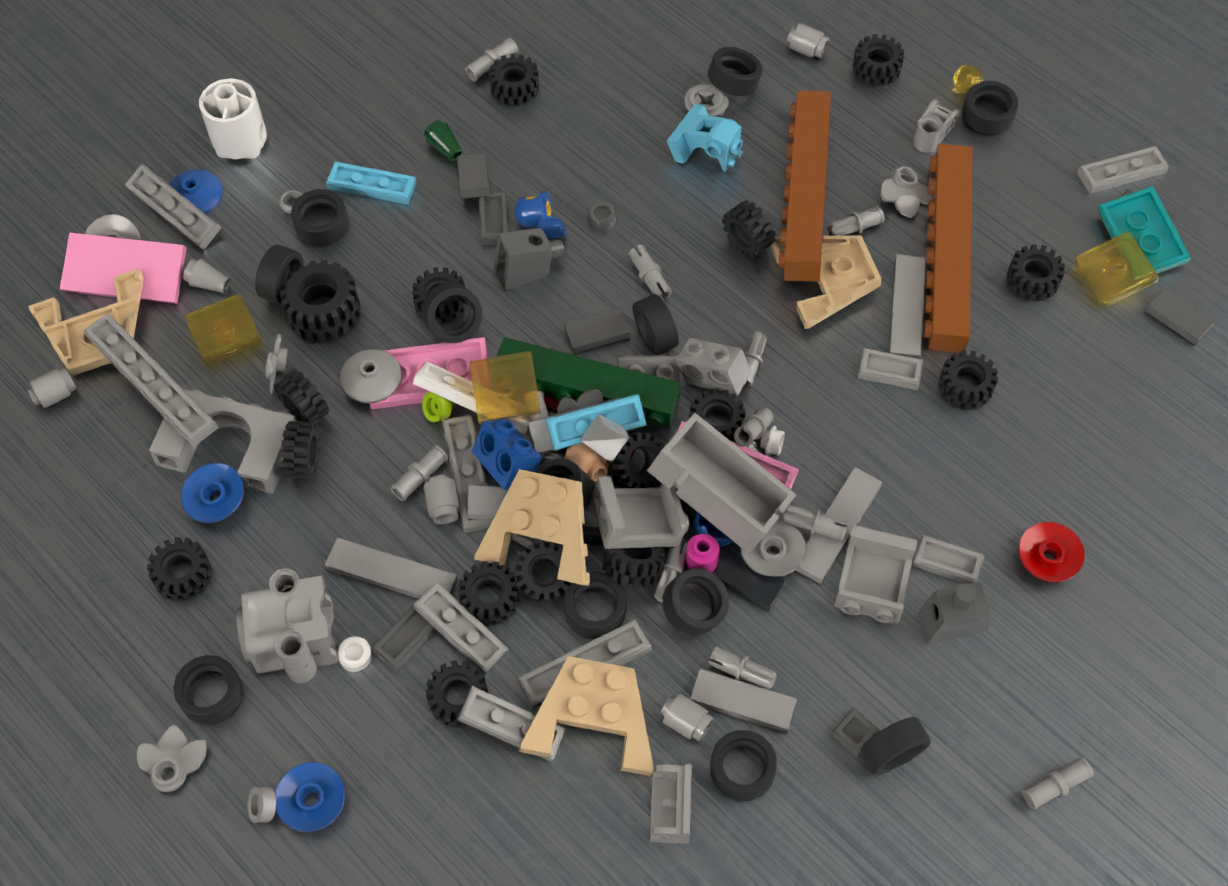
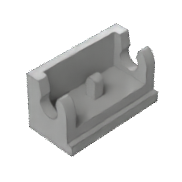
[650,764,692,844]

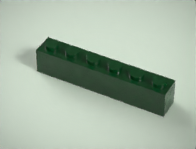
[492,337,681,429]

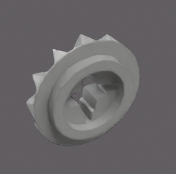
[684,83,729,117]

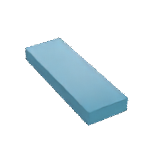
[326,162,416,205]
[545,394,646,450]

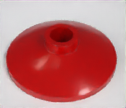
[1018,522,1085,582]

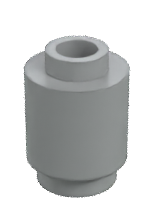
[787,23,829,58]
[27,368,77,409]
[424,475,460,525]
[661,694,714,742]

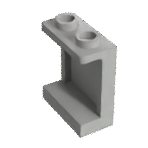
[591,477,689,549]
[834,525,918,623]

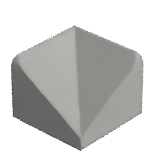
[581,414,629,462]

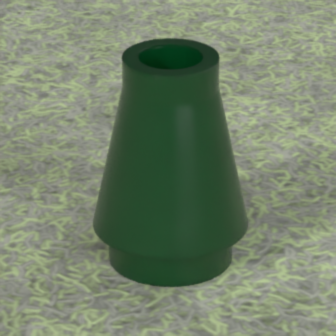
[424,120,464,162]

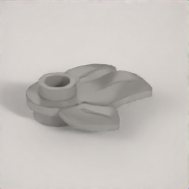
[880,166,933,218]
[265,334,288,394]
[136,725,207,792]

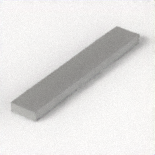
[83,313,218,447]

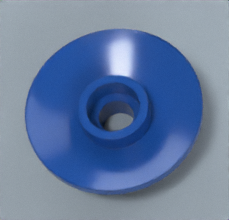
[169,170,223,214]
[181,463,244,523]
[275,762,345,832]

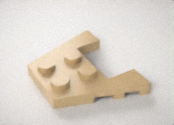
[770,235,881,329]
[29,268,144,376]
[474,469,590,586]
[519,656,654,776]

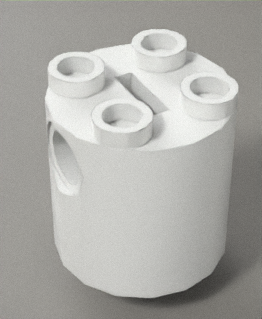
[199,78,267,159]

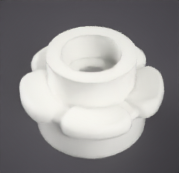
[760,426,785,456]

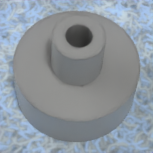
[247,787,276,823]

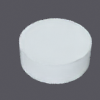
[337,636,372,672]

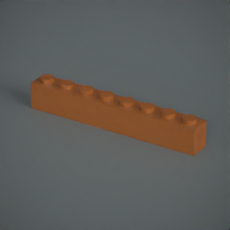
[778,91,831,282]
[923,144,973,353]

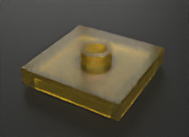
[1075,231,1159,308]
[184,293,263,366]
[469,351,541,424]

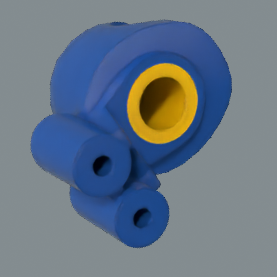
[515,191,567,239]

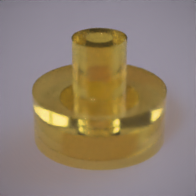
[953,65,983,93]

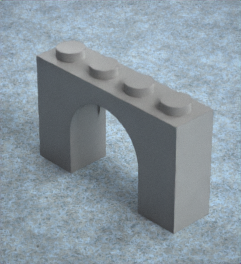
[149,389,296,494]

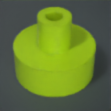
[422,392,455,422]

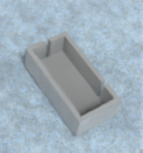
[647,413,796,553]

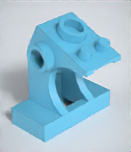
[667,104,743,172]

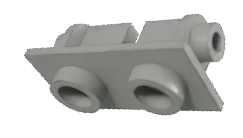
[618,352,680,382]

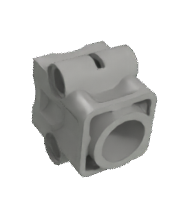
[237,568,339,683]

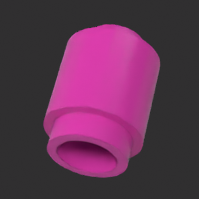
[686,534,720,573]

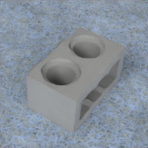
[675,338,752,396]

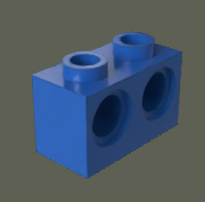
[472,419,542,490]

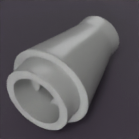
[183,259,231,294]

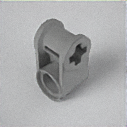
[913,99,960,153]

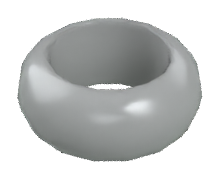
[279,190,302,214]

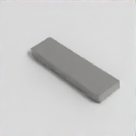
[124,164,222,250]
[889,254,926,359]
[442,414,493,533]
[795,467,883,584]
[324,537,458,599]
[518,619,652,710]

